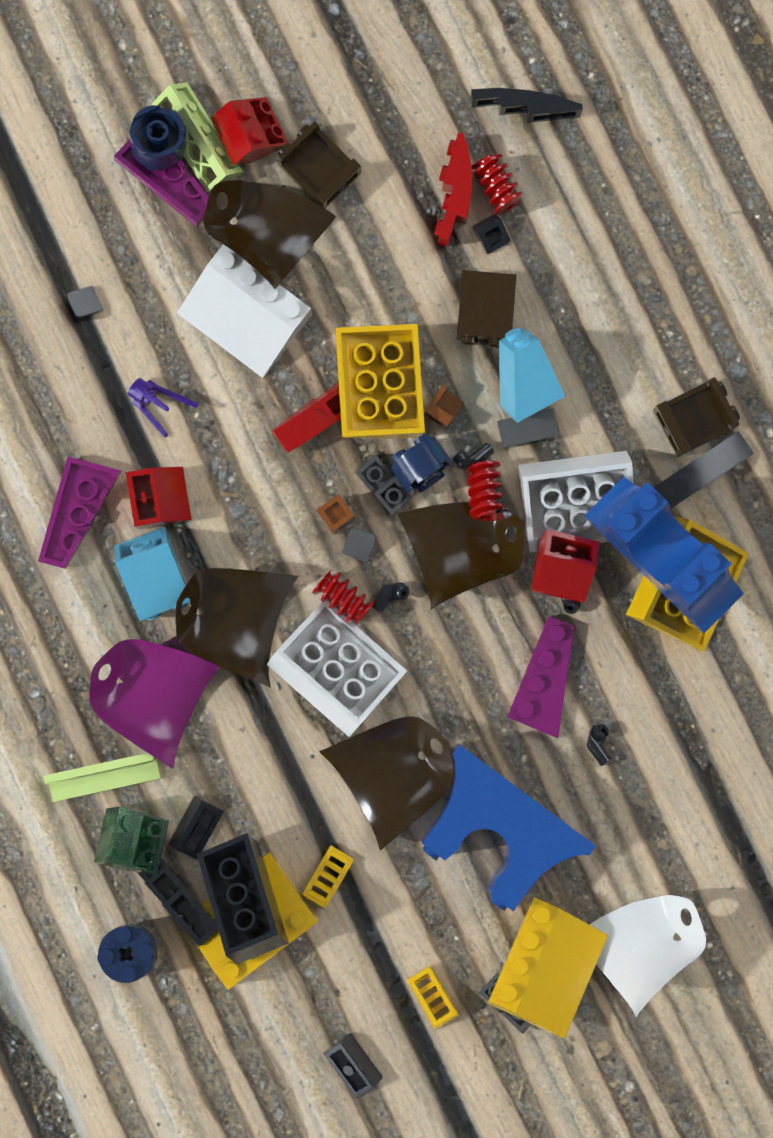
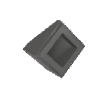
[342,526,377,563]

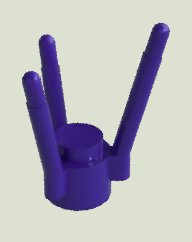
[128,378,199,437]

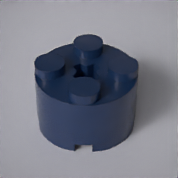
[130,105,185,171]
[390,433,454,496]
[97,924,158,983]

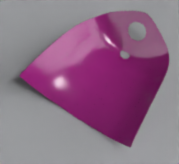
[89,639,220,769]

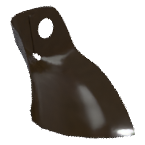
[203,180,336,289]
[398,502,524,610]
[175,568,299,688]
[319,716,455,851]

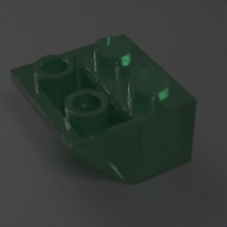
[94,806,169,875]

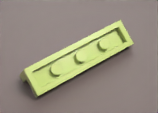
[152,82,243,194]
[43,753,162,802]

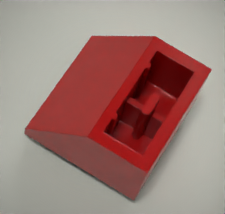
[211,97,288,166]
[125,466,192,530]
[531,529,600,603]

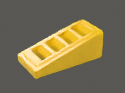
[302,845,354,909]
[407,966,460,1029]

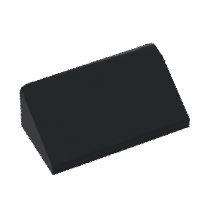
[169,796,224,860]
[323,1033,383,1098]

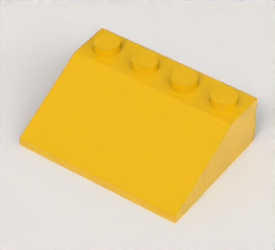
[335,324,425,439]
[626,516,749,652]
[197,852,319,990]
[487,897,608,1039]

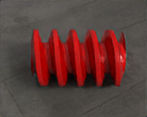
[471,153,523,216]
[466,461,504,521]
[312,569,374,627]

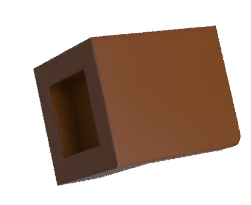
[424,385,464,430]
[316,494,355,535]

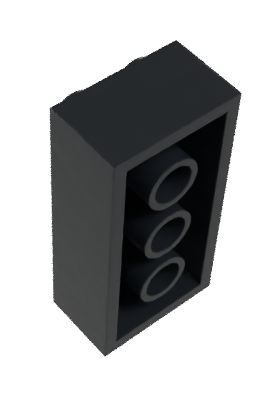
[197,833,289,965]

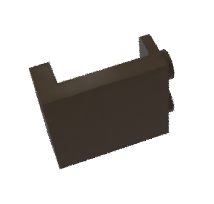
[277,121,362,208]
[456,270,517,347]
[653,377,740,458]

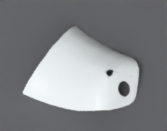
[589,895,706,1017]

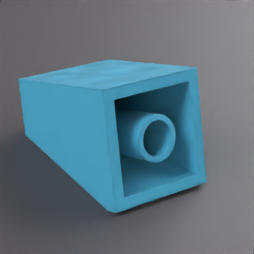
[499,328,565,423]
[114,527,190,621]

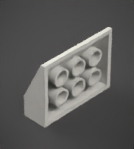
[177,244,312,378]
[518,451,634,552]
[267,601,407,737]

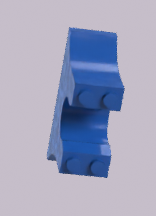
[584,476,744,634]
[421,744,596,911]

